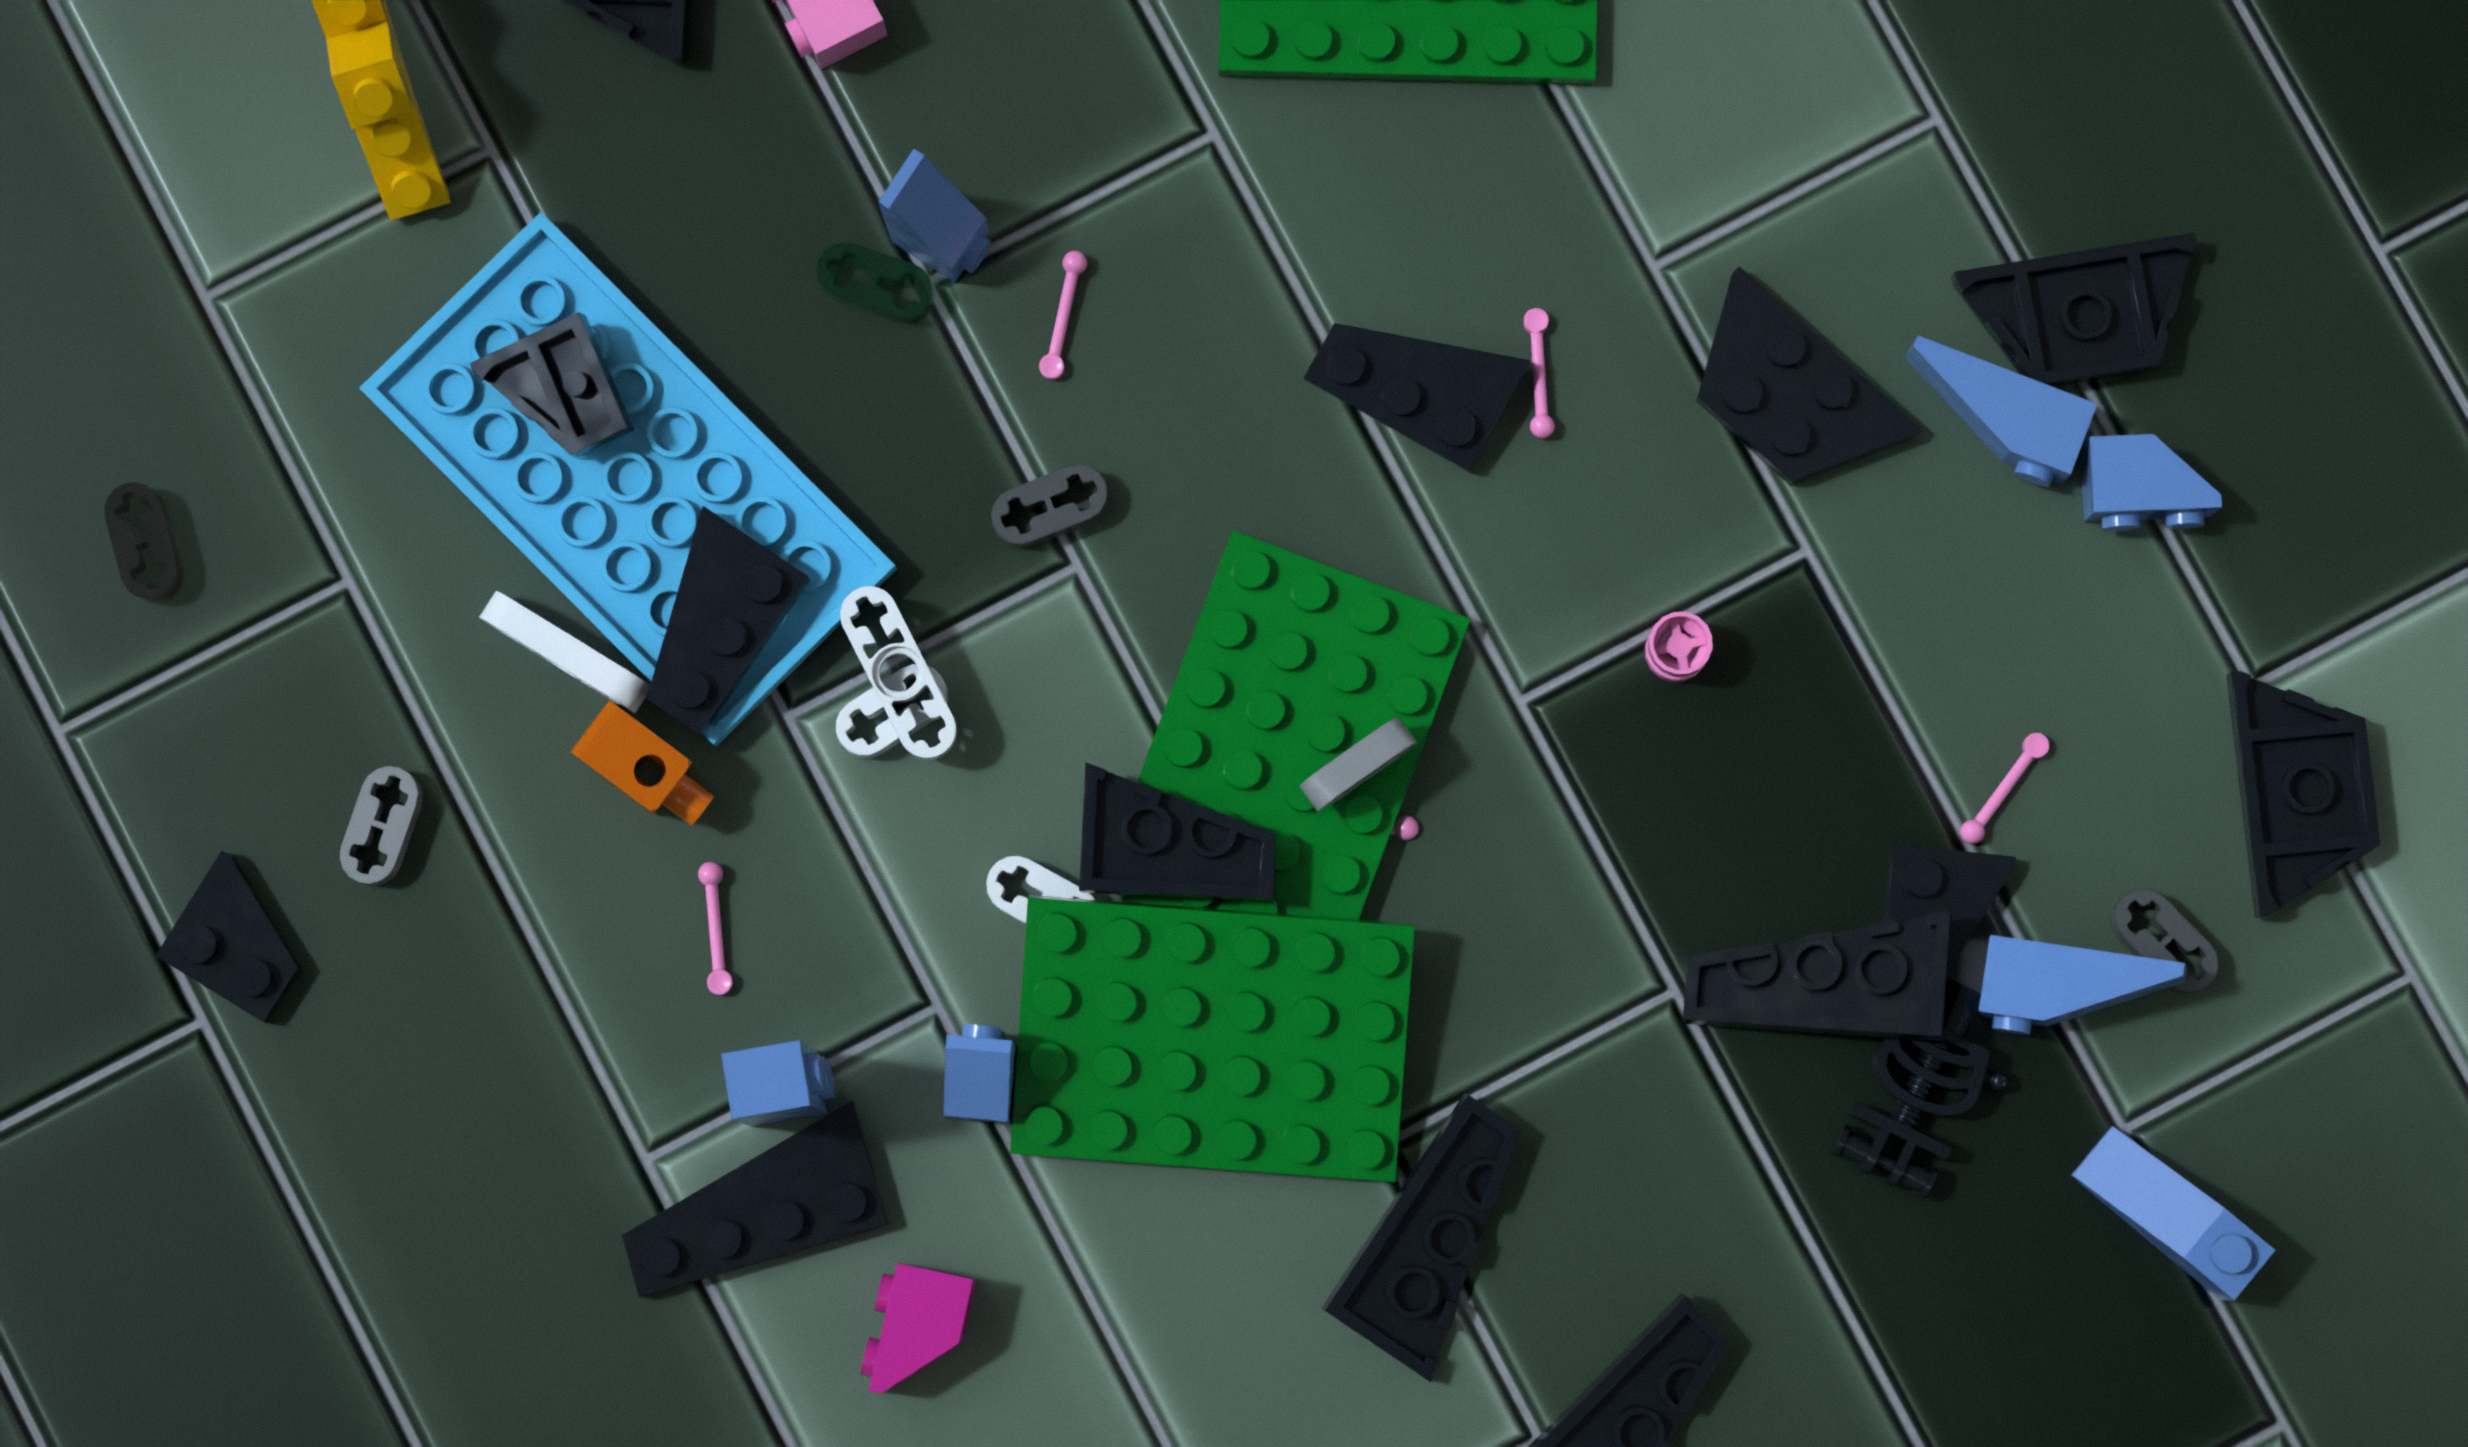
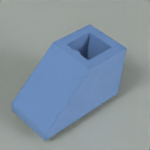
[2080,434,2222,532]
[943,1024,1017,1124]

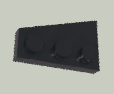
[1303,323,1531,472]
[646,506,810,737]
[1079,762,1276,901]

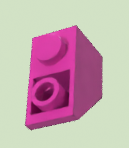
[861,1263,977,1394]

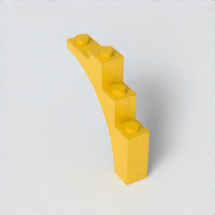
[311,0,451,221]

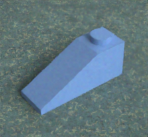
[878,149,991,283]
[1906,335,2097,487]
[1979,935,2187,1035]
[2070,1126,2275,1301]

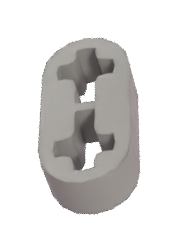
[1299,716,1418,813]
[340,766,423,886]

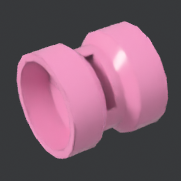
[1645,612,1713,682]

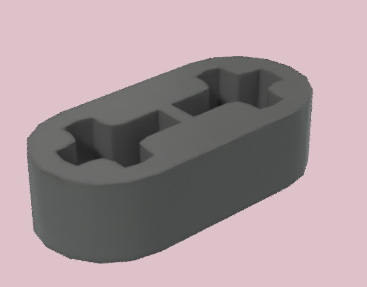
[991,464,1108,549]
[2110,888,2218,994]

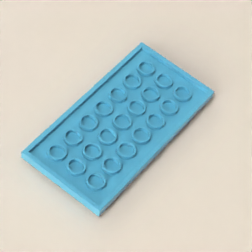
[359,212,897,747]

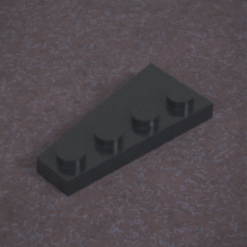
[622,1101,889,1298]

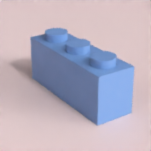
[721,1040,835,1127]

